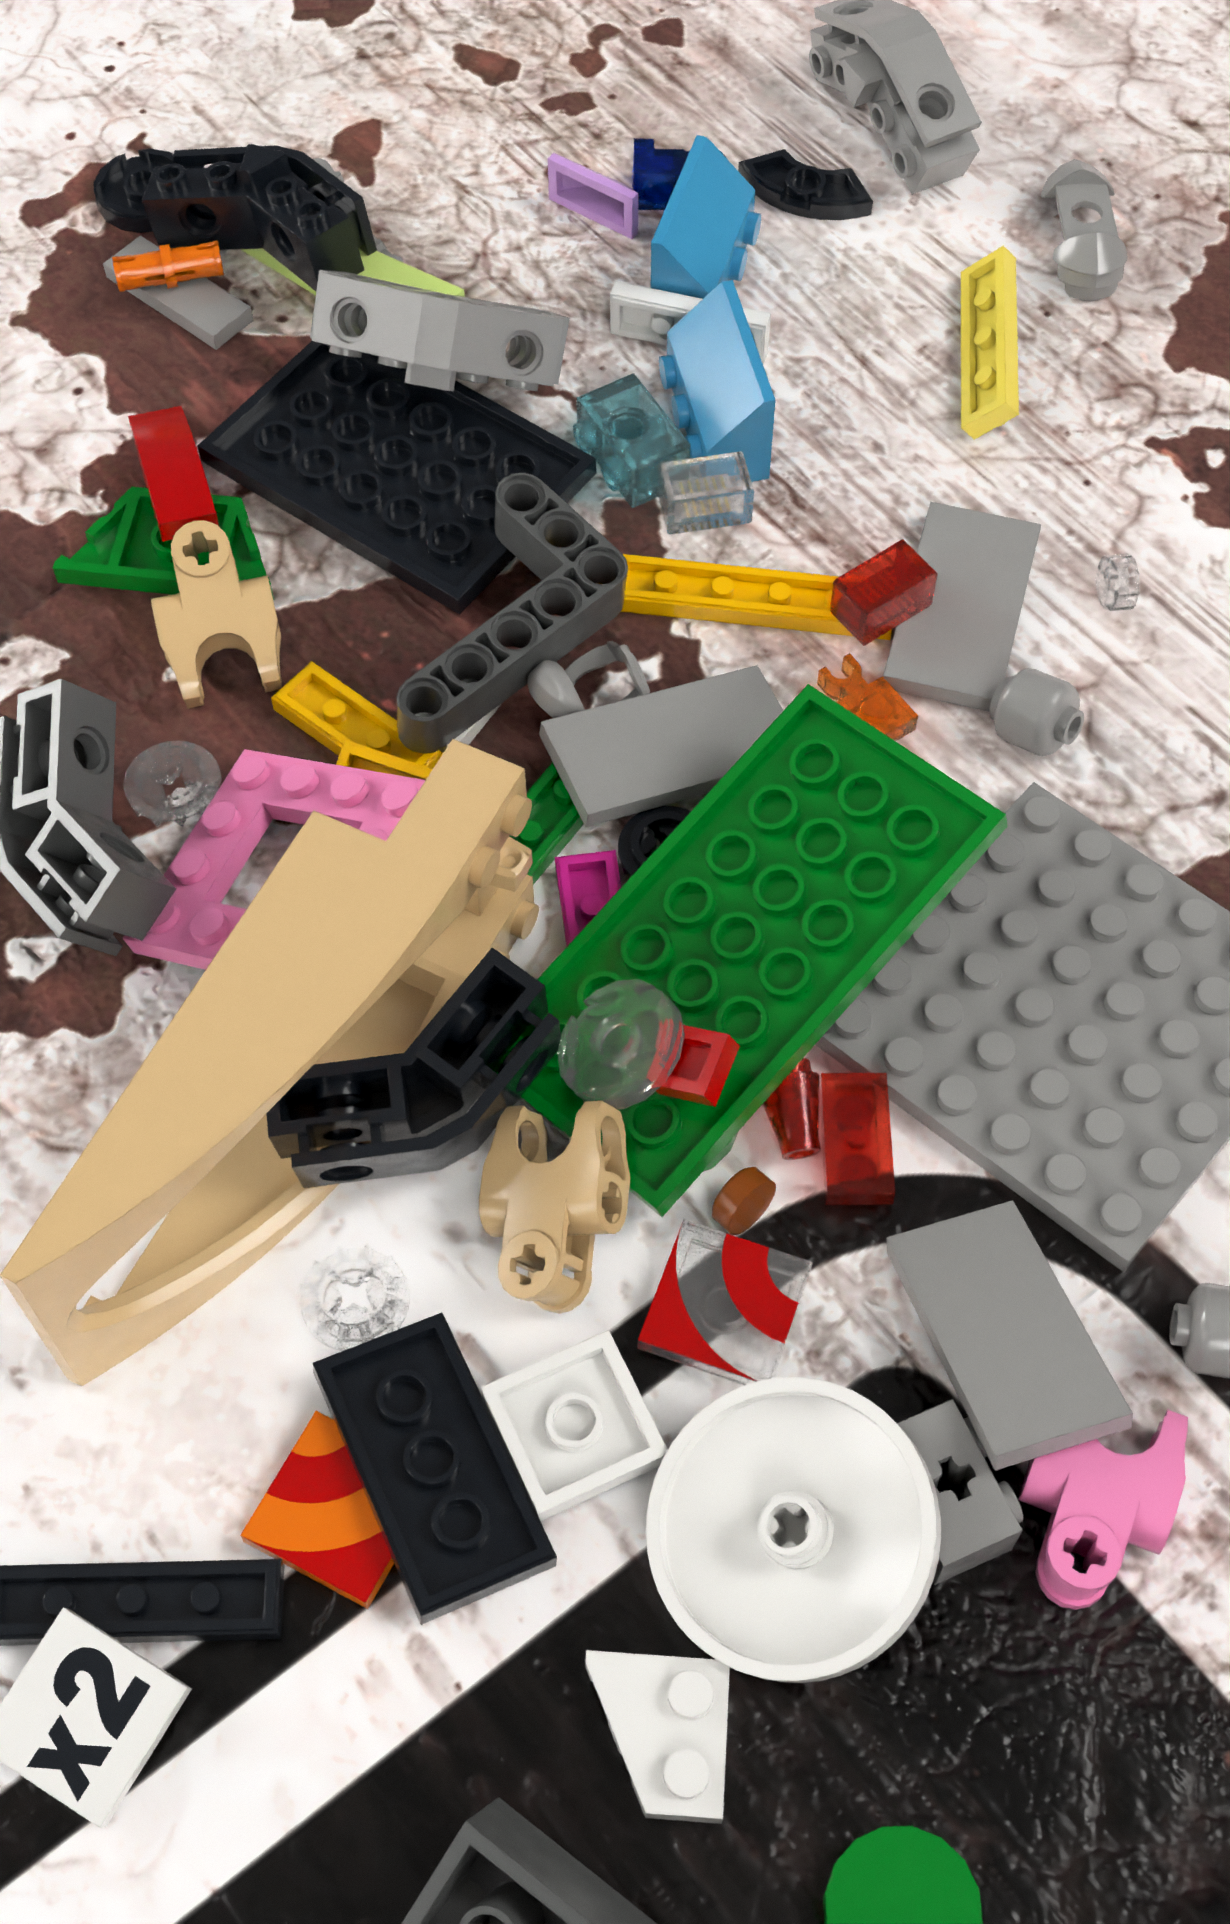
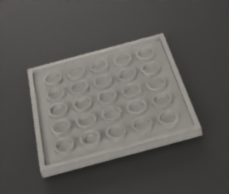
[815,782,1230,1272]

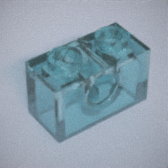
[573,373,691,508]

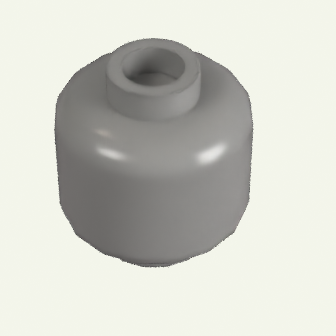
[990,668,1084,756]
[1170,1283,1230,1379]

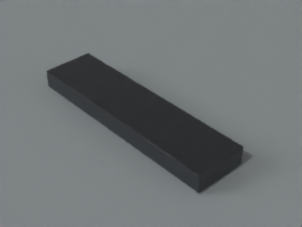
[0,1559,285,1646]

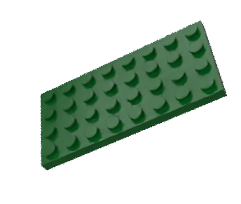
[493,684,1008,1217]

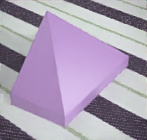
[547,153,638,239]

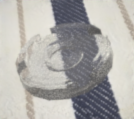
[557,979,685,1109]

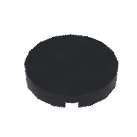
[93,148,174,233]

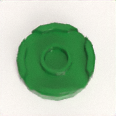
[823,1826,983,1924]

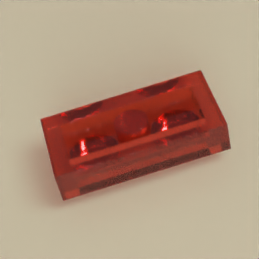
[819,1073,895,1205]

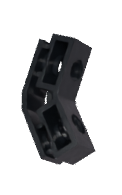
[142,144,377,291]
[266,948,562,1188]

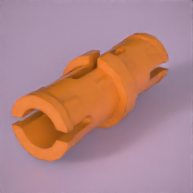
[112,240,224,292]

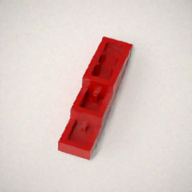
[128,406,219,542]

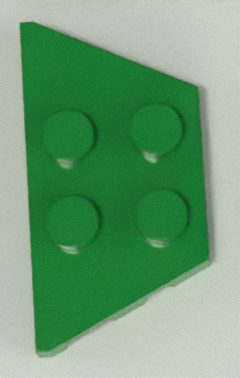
[53,486,274,600]

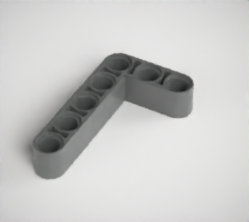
[396,473,628,754]

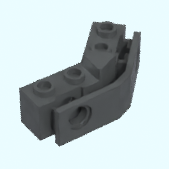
[0,679,176,956]

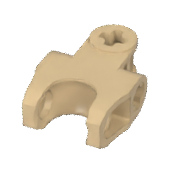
[151,520,282,709]
[479,1101,631,1314]

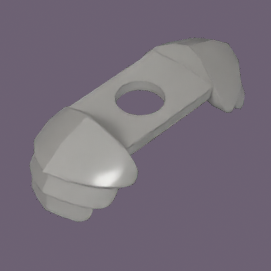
[1041,159,1128,301]

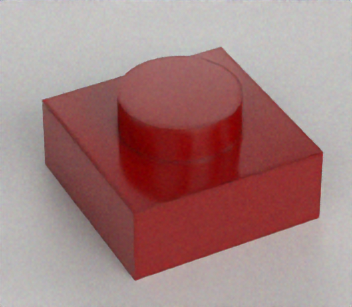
[648,1023,740,1107]

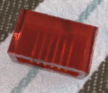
[830,539,938,646]

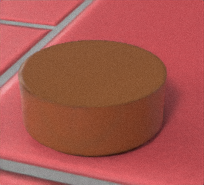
[712,1167,776,1235]

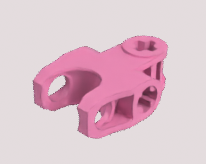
[1018,1410,1188,1610]

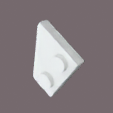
[585,1650,730,1824]

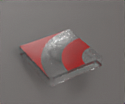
[638,1219,813,1385]

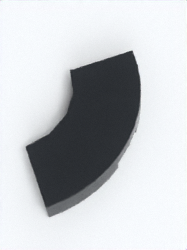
[738,149,873,220]

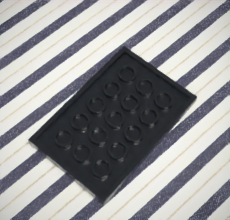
[197,341,597,615]

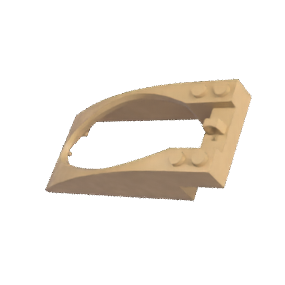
[0,739,539,1386]

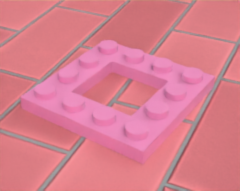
[123,749,425,970]

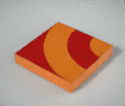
[240,1411,394,1609]

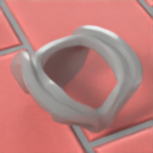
[527,641,650,718]

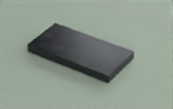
[312,1312,557,1625]

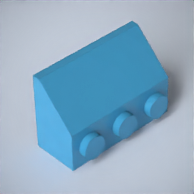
[651,135,761,299]
[659,280,775,490]

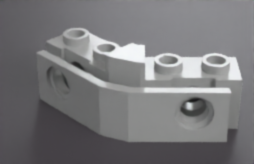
[809,0,982,194]
[310,270,570,392]

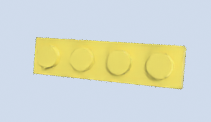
[961,246,1019,440]

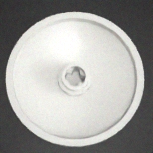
[646,1377,941,1683]

